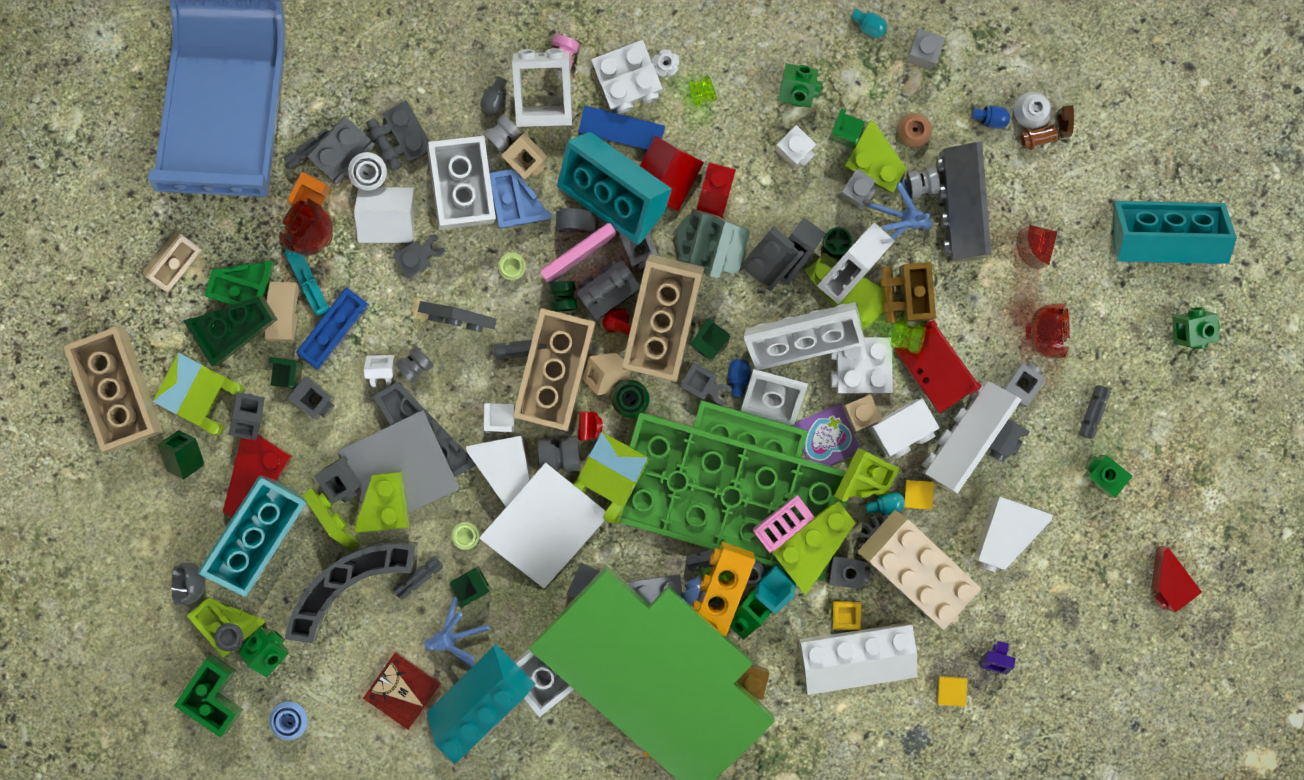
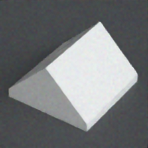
[354,187,415,243]
[741,369,808,426]

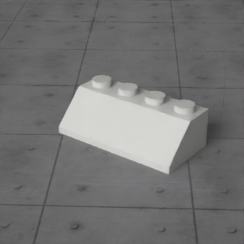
[744,302,866,370]
[921,381,1022,494]
[798,622,918,695]

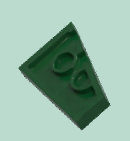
[183,297,278,367]

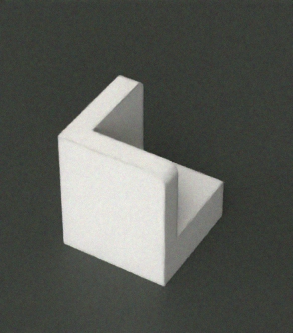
[483,403,515,432]

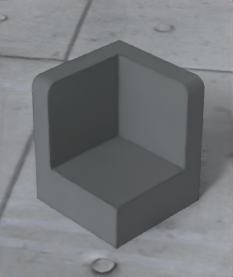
[566,563,600,599]

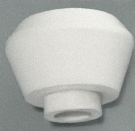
[1014,92,1052,129]
[348,152,387,190]

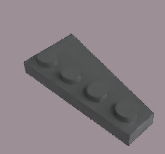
[373,382,476,477]

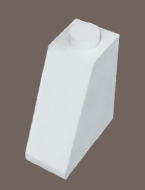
[818,223,895,304]
[466,436,531,507]
[974,496,1053,572]

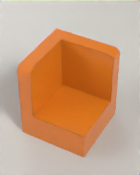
[287,172,331,216]

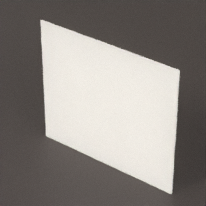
[479,462,606,588]

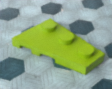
[803,253,900,330]
[772,500,856,596]

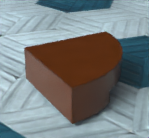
[1057,105,1074,138]

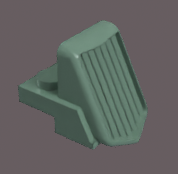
[674,209,750,279]

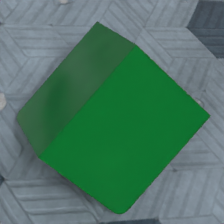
[829,108,865,149]

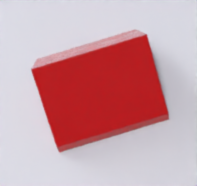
[640,136,704,211]

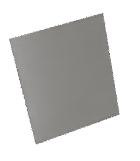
[338,410,460,513]

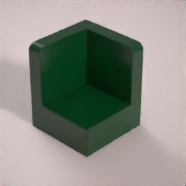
[689,317,730,362]
[269,357,303,389]
[157,430,204,480]
[450,566,492,608]

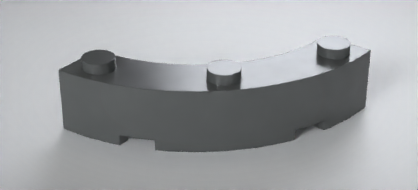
[285,541,418,644]

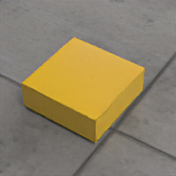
[904,480,934,510]
[832,601,861,630]
[937,676,968,707]

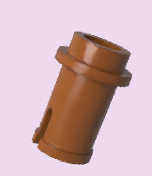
[1020,124,1058,150]

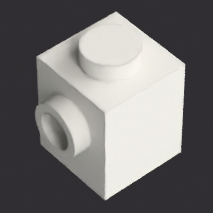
[775,125,816,169]

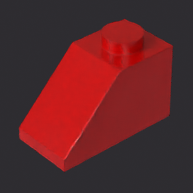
[696,162,736,218]
[1151,546,1202,613]

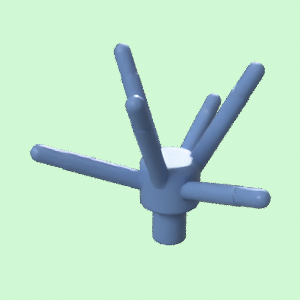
[868,178,932,240]
[424,597,490,668]

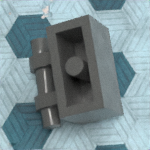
[576,260,640,321]

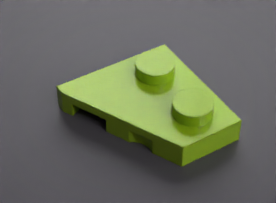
[303,488,360,551]

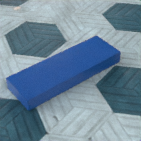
[578,106,665,151]
[295,287,370,370]

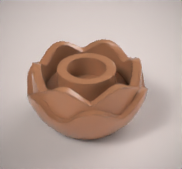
[897,113,932,148]

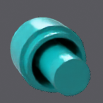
[850,8,888,38]
[865,492,905,516]

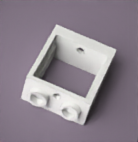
[512,48,573,127]

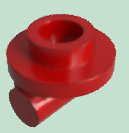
[602,308,632,335]
[578,411,603,440]

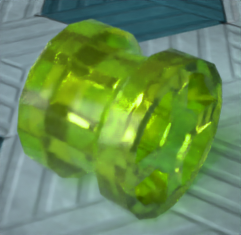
[687,74,717,108]

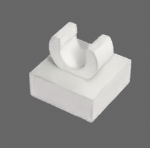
[364,355,395,387]

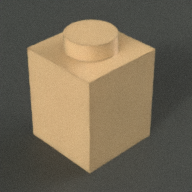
[842,394,882,431]

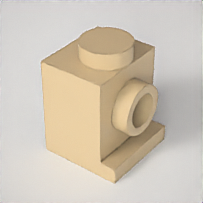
[501,132,548,180]

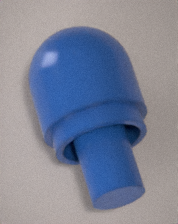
[971,105,1010,129]
[727,358,750,397]

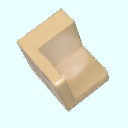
[582,353,631,395]

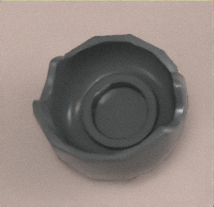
[171,563,206,605]

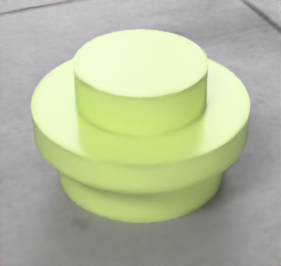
[498,253,526,281]
[451,522,480,550]

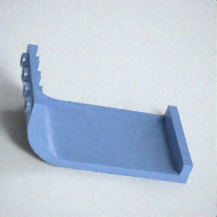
[148,0,285,197]

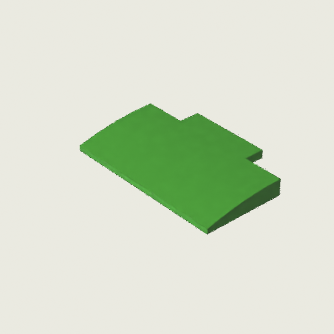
[619,400,847,581]
[528,565,775,780]

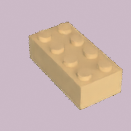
[622,254,705,382]
[513,308,596,431]
[63,327,163,452]
[857,510,982,630]

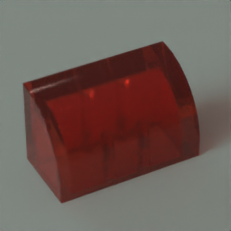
[1017,225,1057,270]

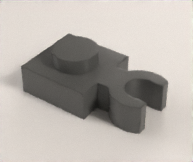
[393,235,446,279]
[680,362,732,405]

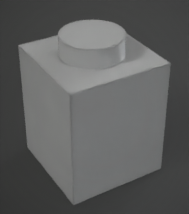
[905,28,945,70]

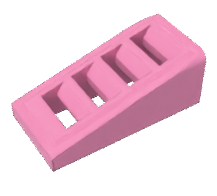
[753,495,815,553]

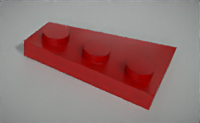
[222,434,293,518]

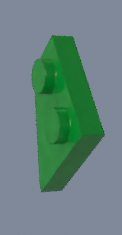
[204,261,275,305]

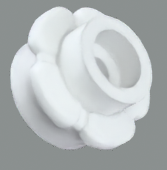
[652,49,679,77]

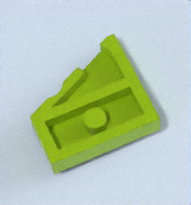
[844,120,907,194]
[834,448,900,501]
[355,471,409,533]
[187,597,266,658]

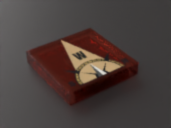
[363,651,441,730]

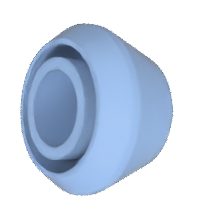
[269,702,308,740]

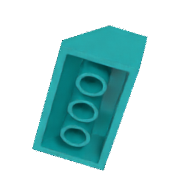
[557,132,672,245]
[1113,201,1237,264]
[198,476,307,597]
[426,644,536,765]

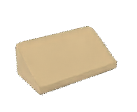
[143,230,202,293]

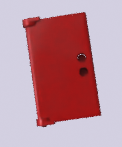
[894,320,982,414]

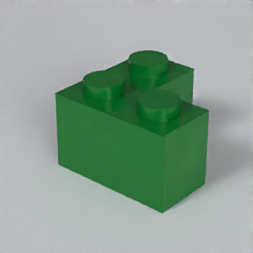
[174,655,244,738]

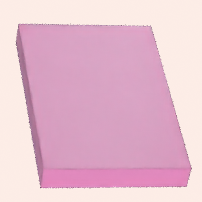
[540,223,617,283]

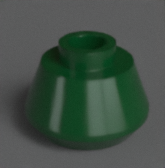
[611,380,650,418]

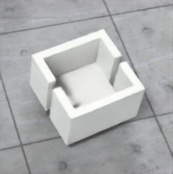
[867,398,939,458]

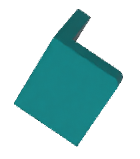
[755,564,796,615]

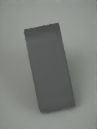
[556,208,597,233]

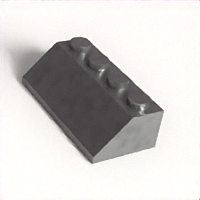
[936,141,991,263]

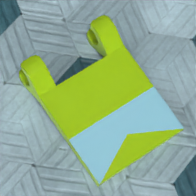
[152,352,245,435]
[573,432,650,524]

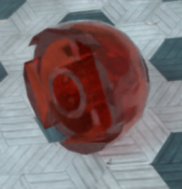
[279,198,333,256]
[1026,303,1070,359]

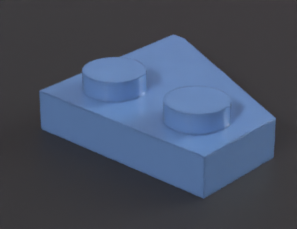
[490,169,552,229]

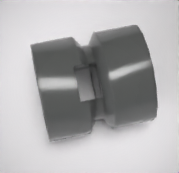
[538,435,581,472]

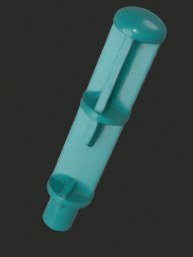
[280,235,329,316]

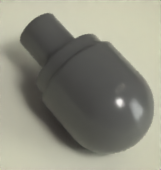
[480,76,507,115]

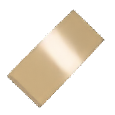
[265,282,300,342]

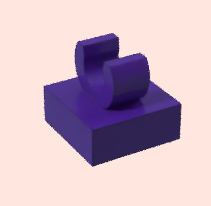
[980,641,1016,675]

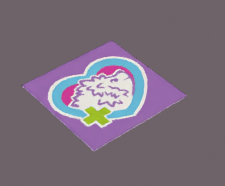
[794,404,860,465]

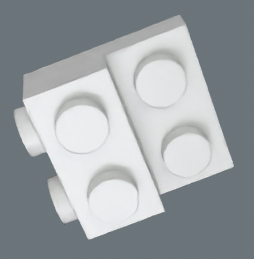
[591,40,663,114]
[830,337,893,394]

